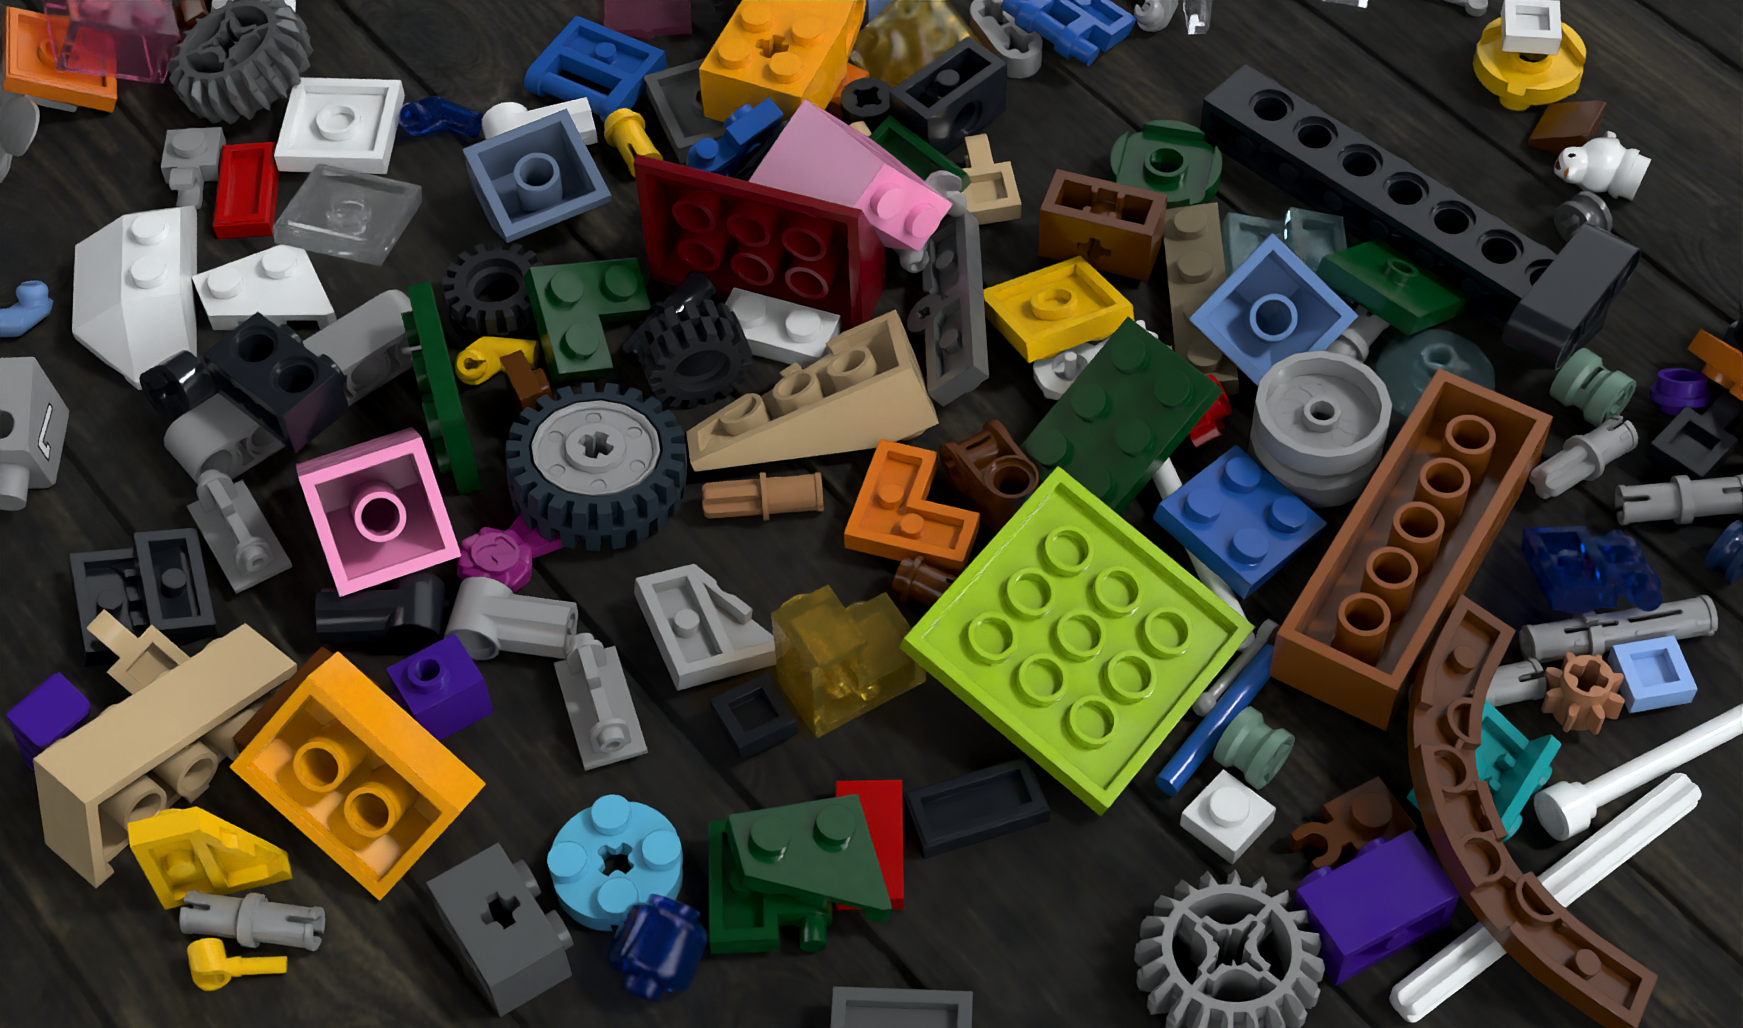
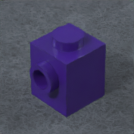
[386,633,494,741]

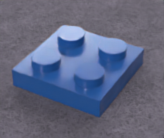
[1153,445,1328,599]

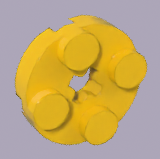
[1473,17,1586,111]

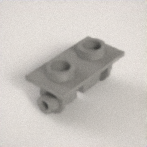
[187,470,293,594]
[554,633,648,771]

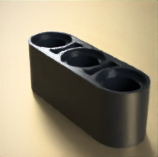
[1501,222,1642,370]

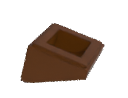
[1528,100,1607,156]

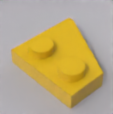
[127,806,293,910]

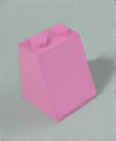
[748,99,953,251]
[296,427,461,597]

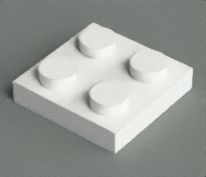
[274,78,405,174]

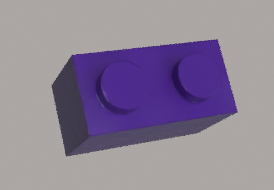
[1292,830,1460,986]

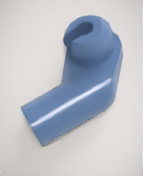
[0,281,53,337]

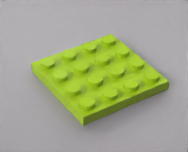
[899,466,1255,816]

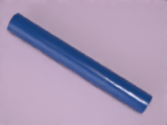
[1155,644,1274,796]

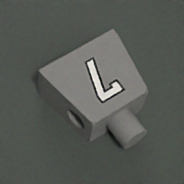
[0,357,69,511]

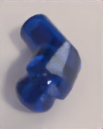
[398,96,483,138]

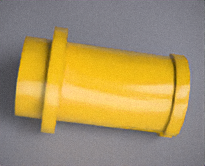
[604,108,663,177]

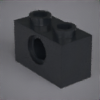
[889,36,1007,155]

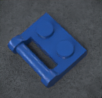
[524,15,667,123]

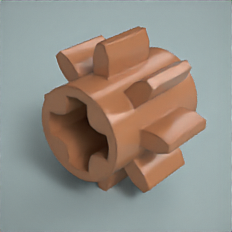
[1541,651,1625,735]

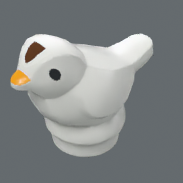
[1554,131,1651,201]

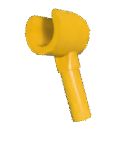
[187,938,287,991]

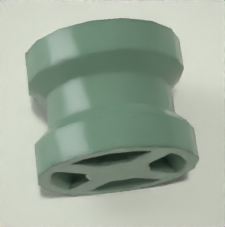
[1213,706,1295,790]

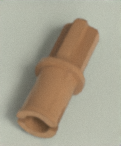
[702,472,824,521]

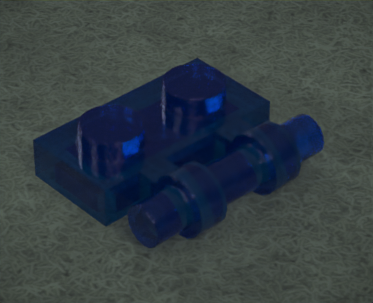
[1521,525,1663,614]

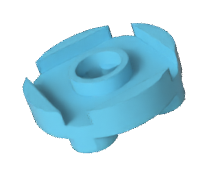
[547,795,683,931]

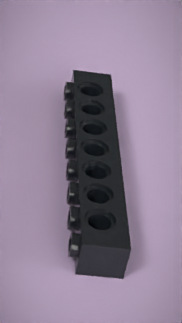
[1200,64,1610,368]

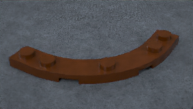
[1407,594,1658,1028]

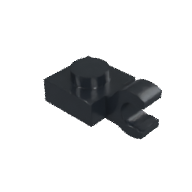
[1646,390,1743,481]

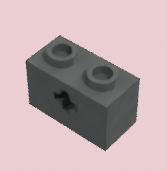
[426,842,574,1017]

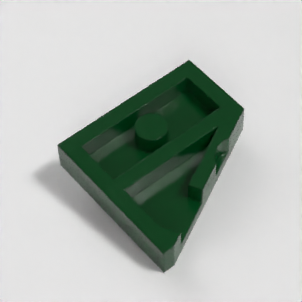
[725,794,892,922]

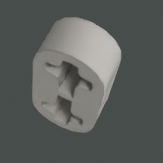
[970,0,1043,79]

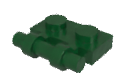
[709,820,833,954]

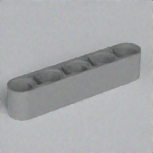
[164,290,421,484]

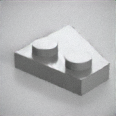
[634,564,794,691]

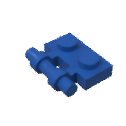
[1001,0,1137,66]
[686,97,784,178]

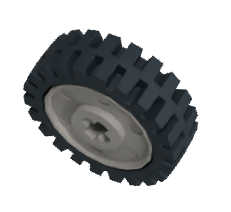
[506,382,687,551]

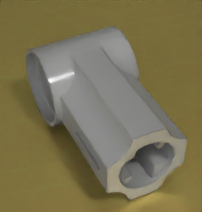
[444,577,578,660]

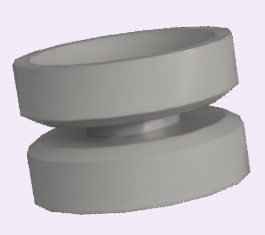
[1247,350,1392,508]

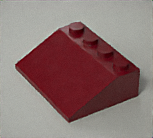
[633,155,886,330]

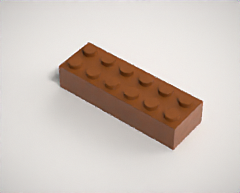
[1269,368,1553,731]

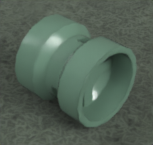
[1550,348,1636,428]

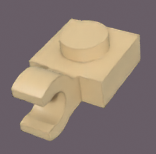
[962,134,1021,225]
[87,609,190,695]

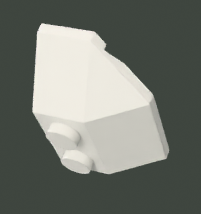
[72,205,197,390]

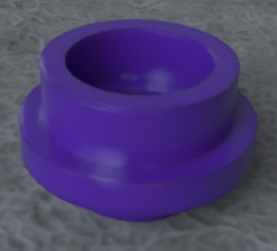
[1649,368,1712,415]

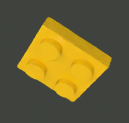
[983,255,1134,363]

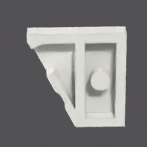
[192,238,337,330]

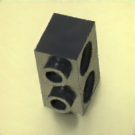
[202,311,350,453]

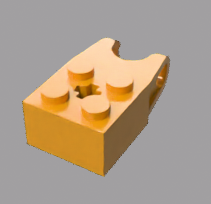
[699,0,866,123]

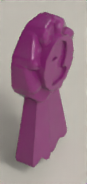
[457,513,583,593]

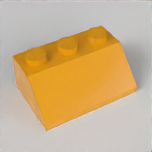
[230,651,486,901]

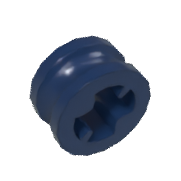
[1704,520,1743,583]

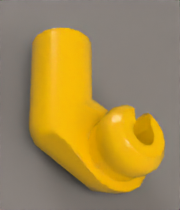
[454,336,540,385]

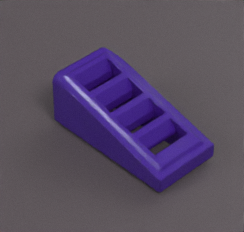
[6,672,91,772]

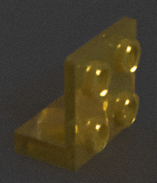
[849,0,987,89]

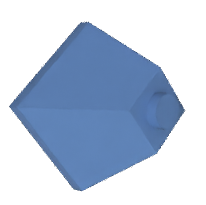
[1188,233,1358,387]

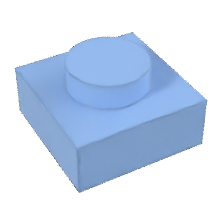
[1607,635,1697,713]

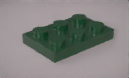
[401,281,482,496]
[1019,317,1223,516]

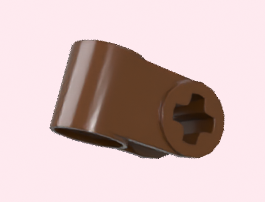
[939,419,1039,533]

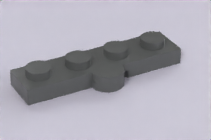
[907,210,989,407]

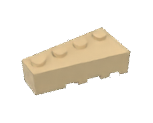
[33,623,297,888]

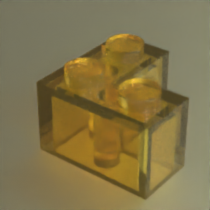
[771,585,926,738]

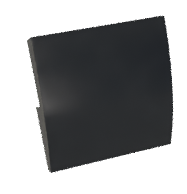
[69,527,216,667]

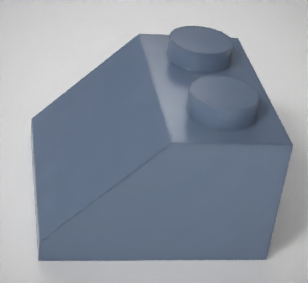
[463,108,612,243]

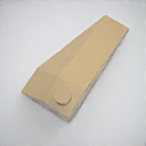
[686,309,939,472]

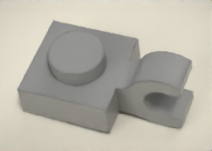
[161,127,226,209]

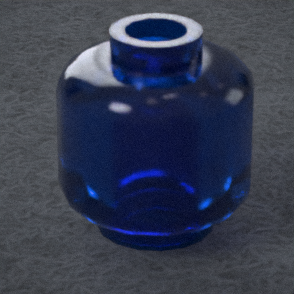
[608,894,708,1002]

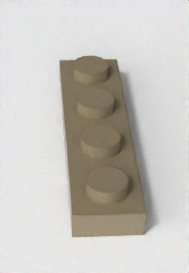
[1164,202,1240,395]

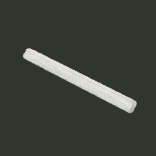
[1389,773,1702,1023]

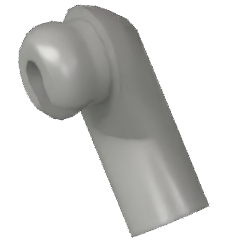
[1134,0,1178,32]

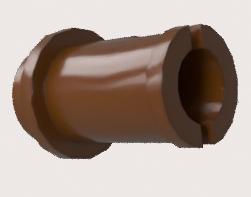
[891,555,958,607]

